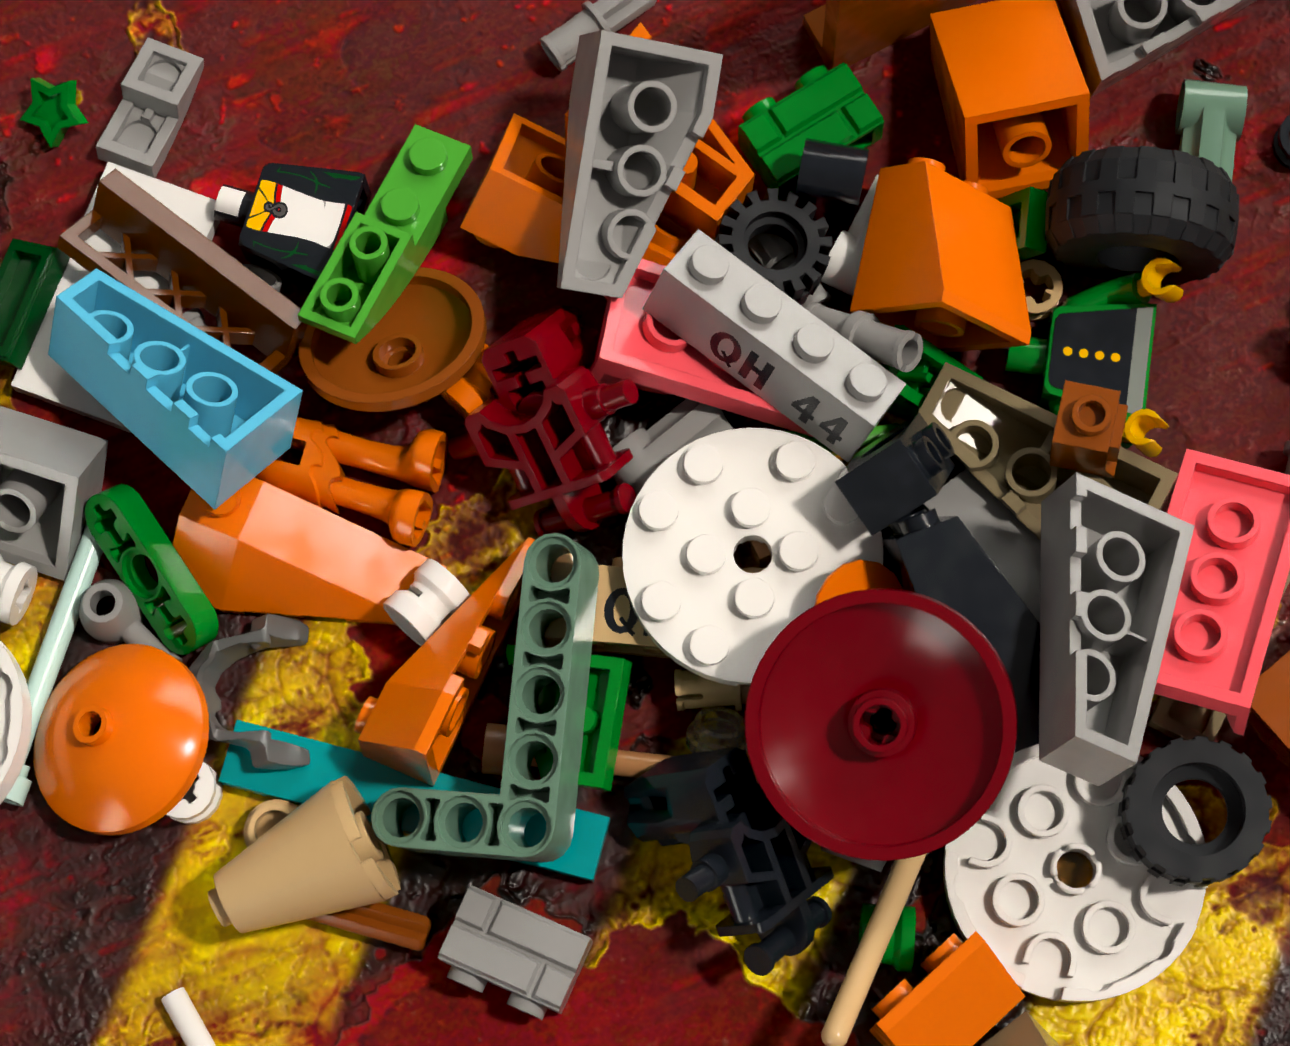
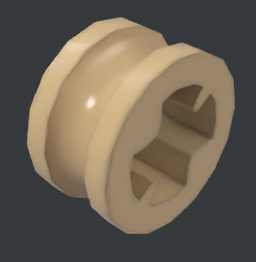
[1020,259,1063,322]

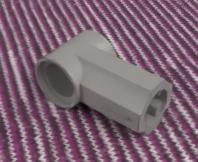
[612,399,733,495]

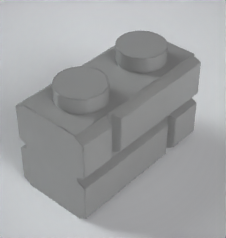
[438,885,593,1020]

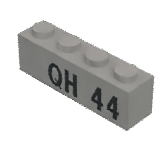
[642,229,906,462]

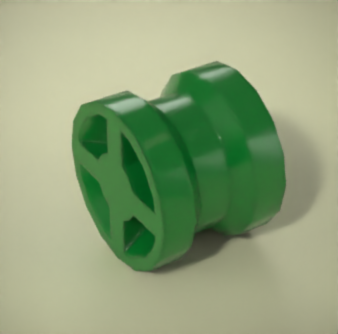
[859,903,916,972]

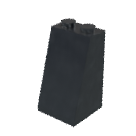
[882,508,1040,753]

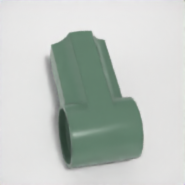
[1175,79,1248,181]

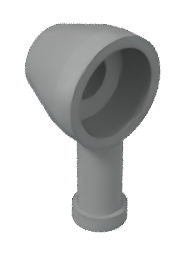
[79,579,183,662]

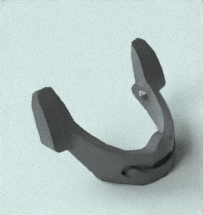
[188,614,310,770]

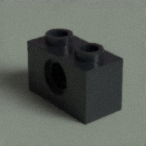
[835,413,955,536]

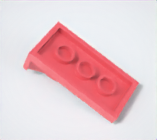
[590,259,813,437]
[1154,449,1290,736]

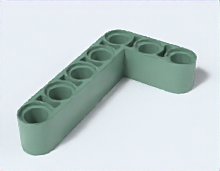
[371,533,599,863]

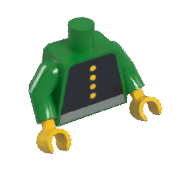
[1004,258,1184,457]

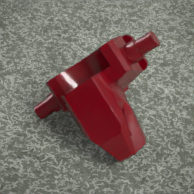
[448,305,639,537]

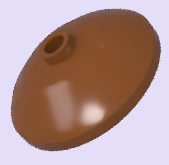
[299,267,487,412]

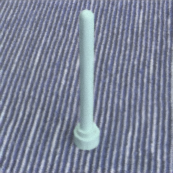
[3,523,103,807]

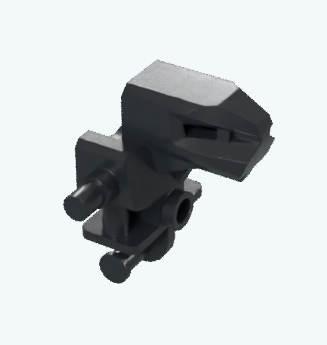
[624,747,834,976]

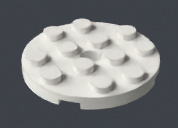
[622,428,883,686]
[943,744,1208,1003]

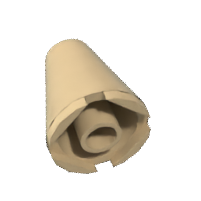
[208,776,401,933]

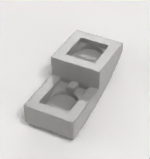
[96,38,204,178]

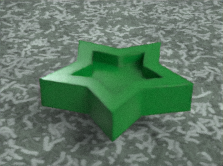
[20,77,89,148]

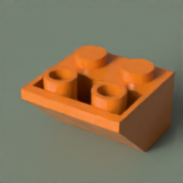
[869,931,1026,1046]

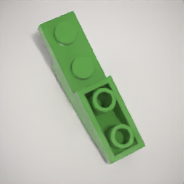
[298,124,473,344]

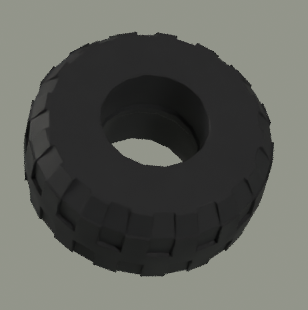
[1045,146,1239,285]

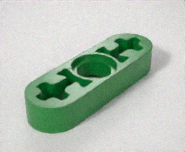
[85,484,219,655]

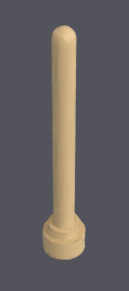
[821,853,927,1046]

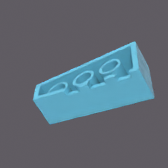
[48,268,303,510]

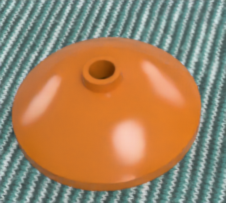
[33,644,209,836]

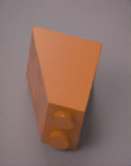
[930,0,1090,199]
[850,157,1031,353]

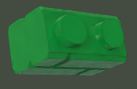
[738,62,884,201]

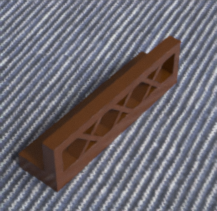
[57,168,308,374]

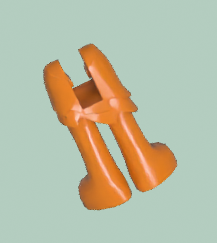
[256,417,448,547]

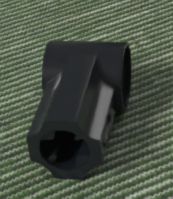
[796,138,869,229]

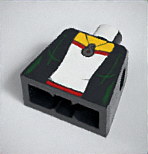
[214,163,372,292]

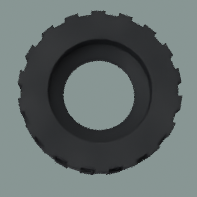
[1118,736,1273,887]

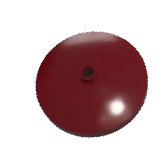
[745,588,1018,861]

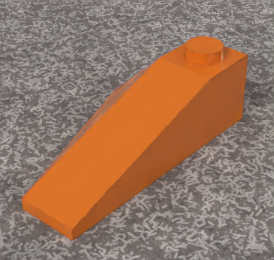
[460,113,693,266]
[173,477,448,625]
[354,537,535,786]

